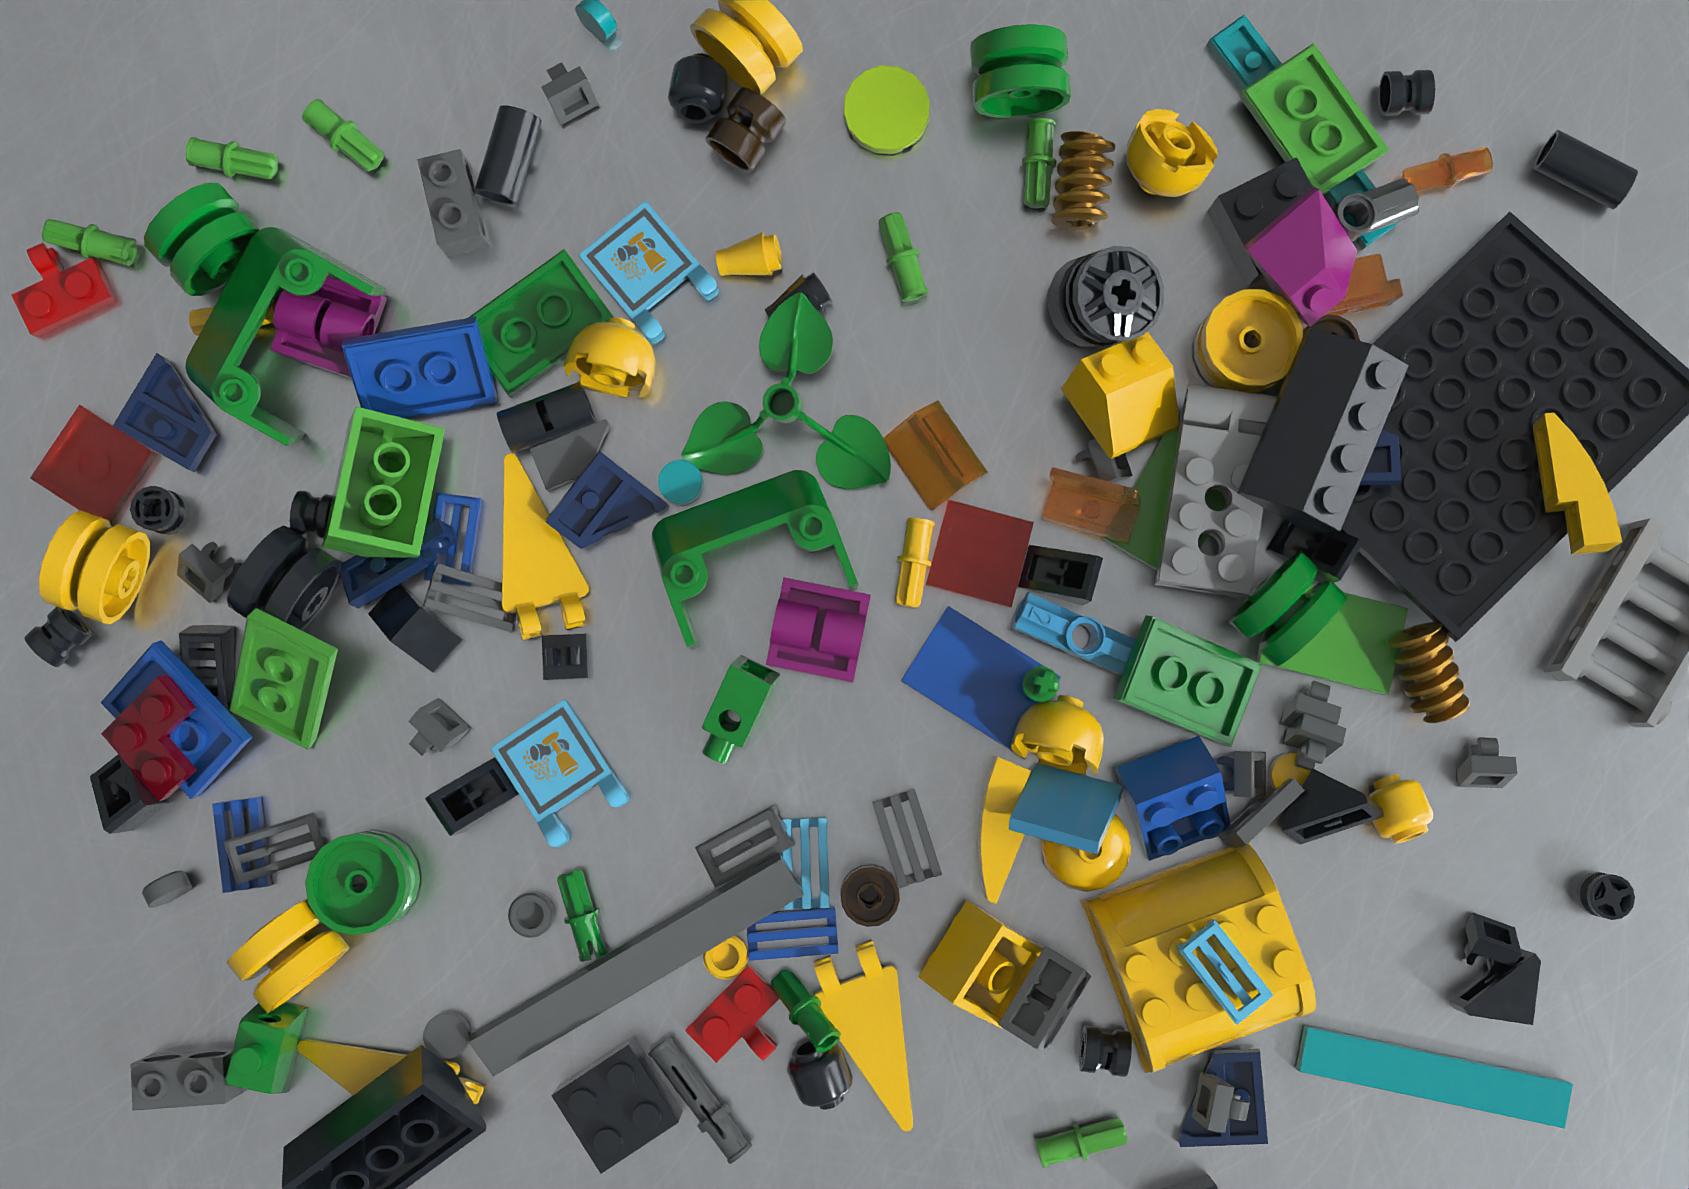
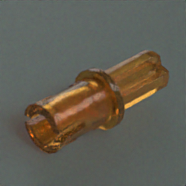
[1402,146,1493,192]

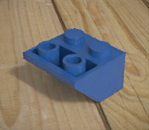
[1116,736,1230,861]

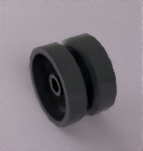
[227,525,342,631]

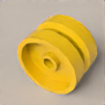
[690,0,803,95]
[1194,289,1303,394]
[39,510,150,624]
[227,899,349,1014]

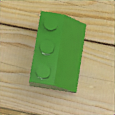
[322,407,445,558]

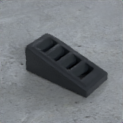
[179,625,234,714]

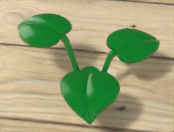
[681,292,891,489]

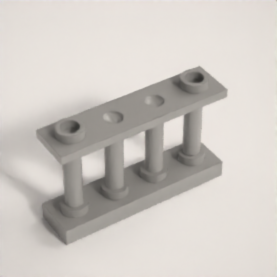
[1544,518,1689,727]

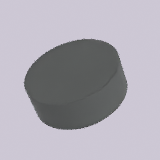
[142,871,192,908]
[508,891,555,938]
[423,1011,471,1059]

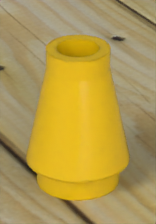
[715,232,782,276]

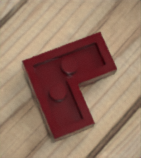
[101,674,197,802]

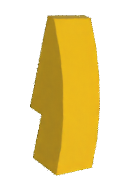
[1533,412,1622,555]
[977,756,1031,904]

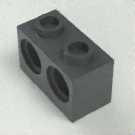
[417,149,490,257]
[998,946,1091,1054]
[130,1048,242,1111]

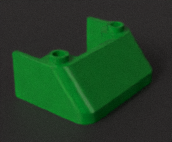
[185,227,386,446]
[651,470,858,650]

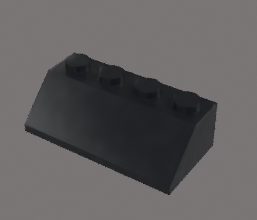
[1237,329,1409,533]
[282,1045,486,1189]

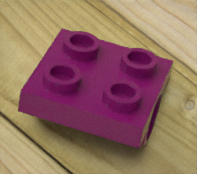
[270,276,387,379]
[766,577,871,682]

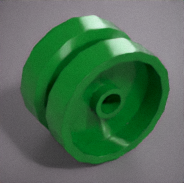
[970,24,1071,119]
[144,183,261,296]
[1229,552,1348,667]
[305,830,420,936]

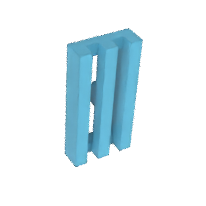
[782,817,829,910]
[1175,919,1274,1025]

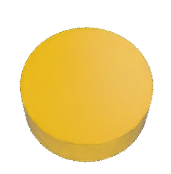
[1268,753,1316,790]
[703,935,749,979]

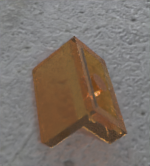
[1324,254,1403,316]
[884,400,988,510]
[1042,467,1141,544]

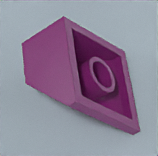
[1243,186,1357,327]

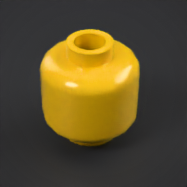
[1368,774,1433,844]

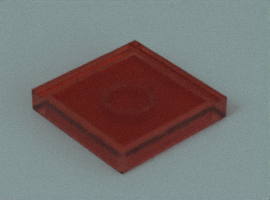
[30,405,158,524]
[925,500,1034,608]

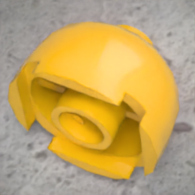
[1127,109,1218,197]
[563,317,656,398]
[1011,695,1104,775]
[1040,814,1131,892]

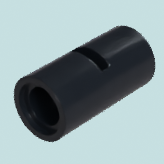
[474,105,542,206]
[1534,130,1638,210]
[496,381,596,454]

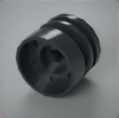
[1048,246,1164,347]

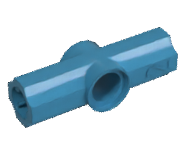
[1012,592,1136,676]

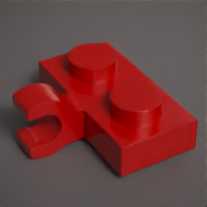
[11,242,117,337]
[685,965,780,1063]

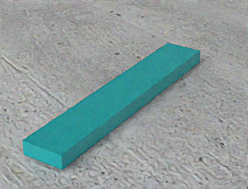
[1207,14,1401,250]
[1296,1025,1573,1129]

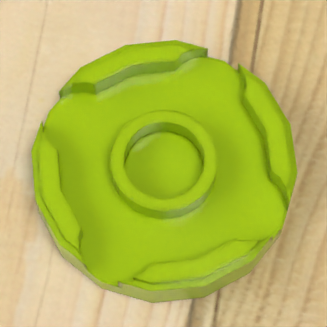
[844,65,930,154]

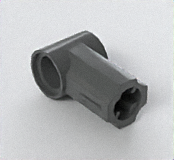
[1332,177,1419,242]

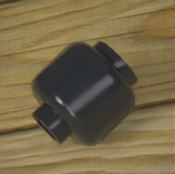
[668,53,728,123]
[787,1039,853,1110]

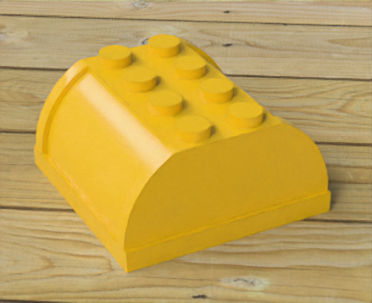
[1080,842,1316,1073]

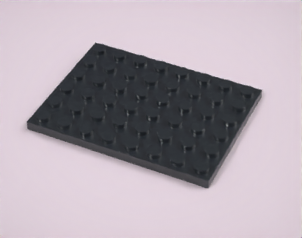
[1340,211,1689,642]

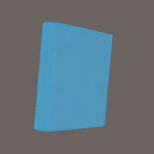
[1009,763,1123,854]

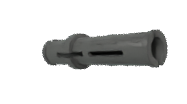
[648,1036,752,1164]

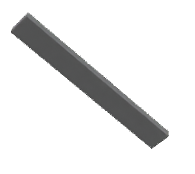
[468,853,804,1076]

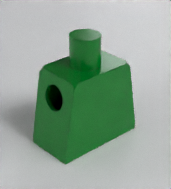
[702,655,780,764]
[226,1002,308,1094]

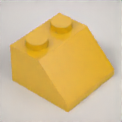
[1061,332,1179,459]
[918,901,1043,1029]

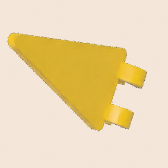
[502,453,589,640]
[813,940,913,1132]
[297,1039,485,1104]

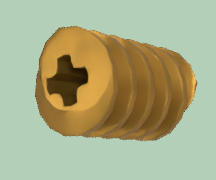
[1051,131,1116,230]
[1388,622,1470,723]

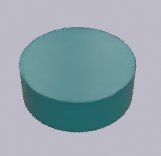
[575,0,617,41]
[658,460,703,505]

